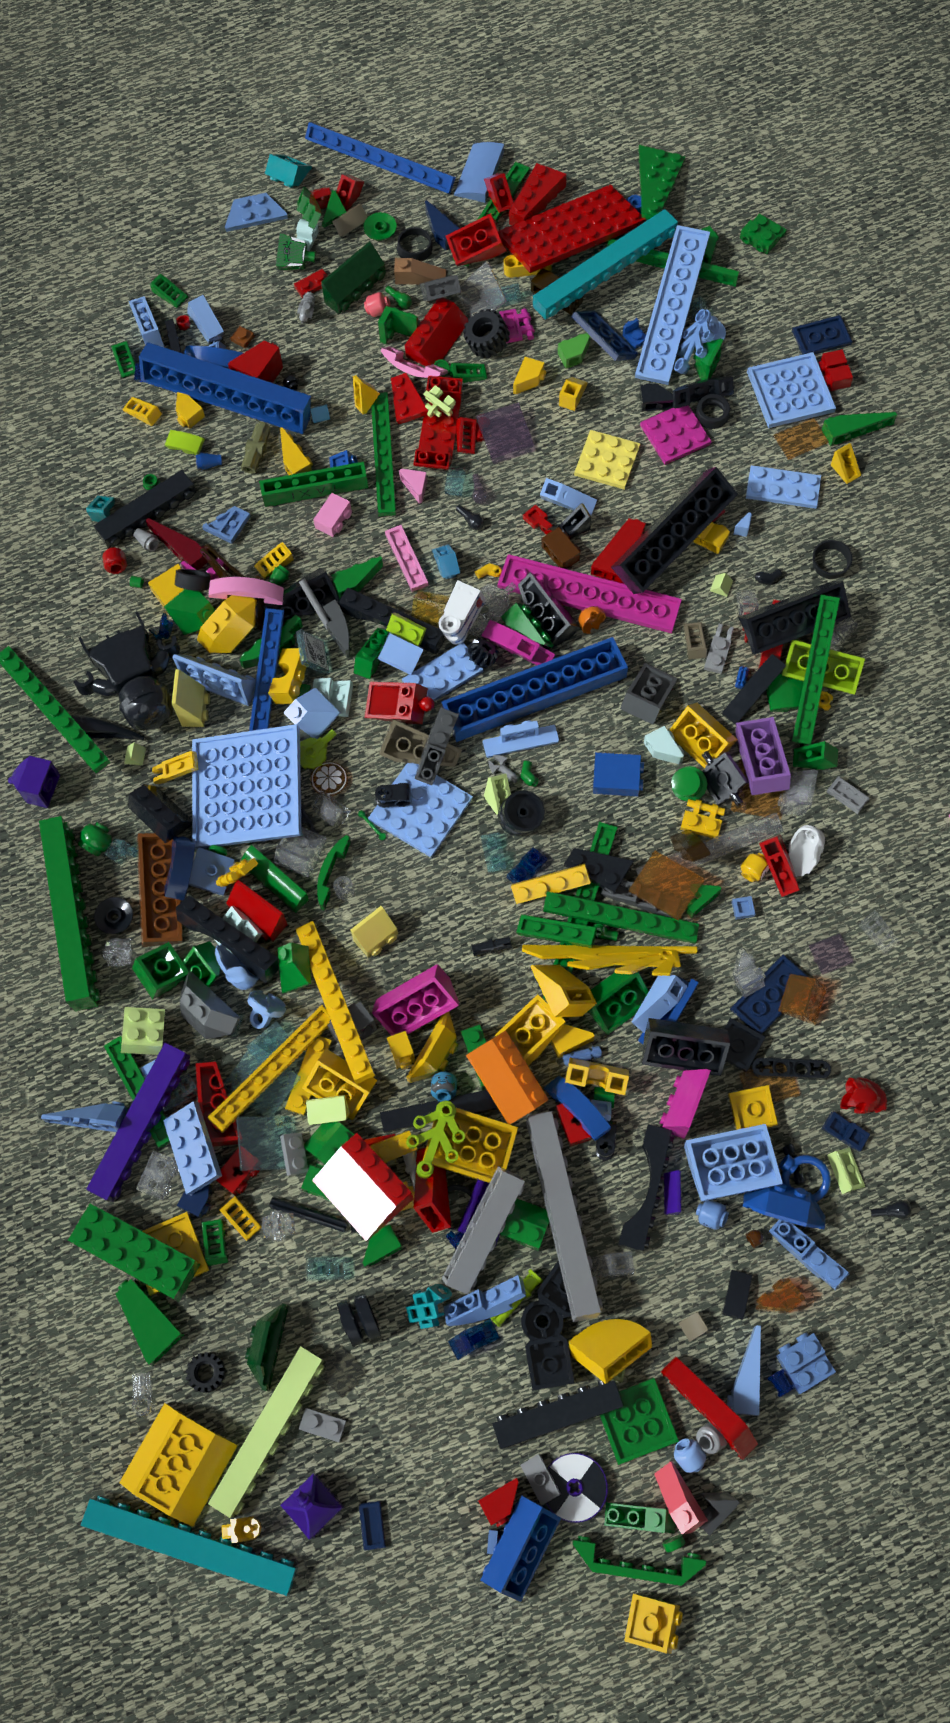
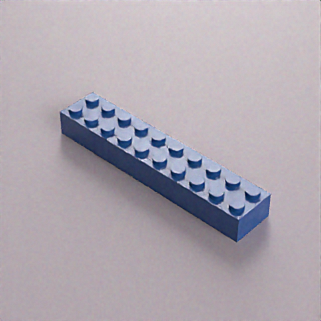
[139,342,311,435]
[442,637,628,742]

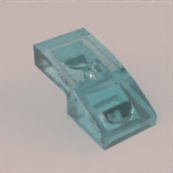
[445,466,467,496]

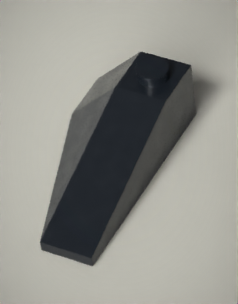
[263,568,340,620]
[518,572,581,650]

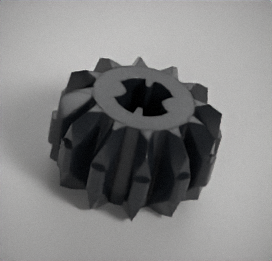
[467,637,499,669]

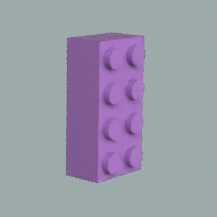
[736,717,791,795]

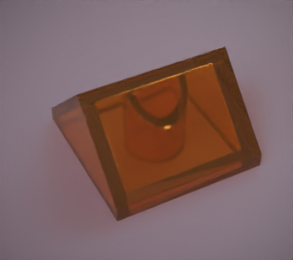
[778,974,827,1025]

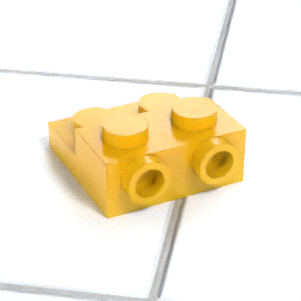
[624,1594,683,1654]

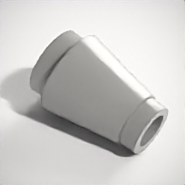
[134,528,159,551]

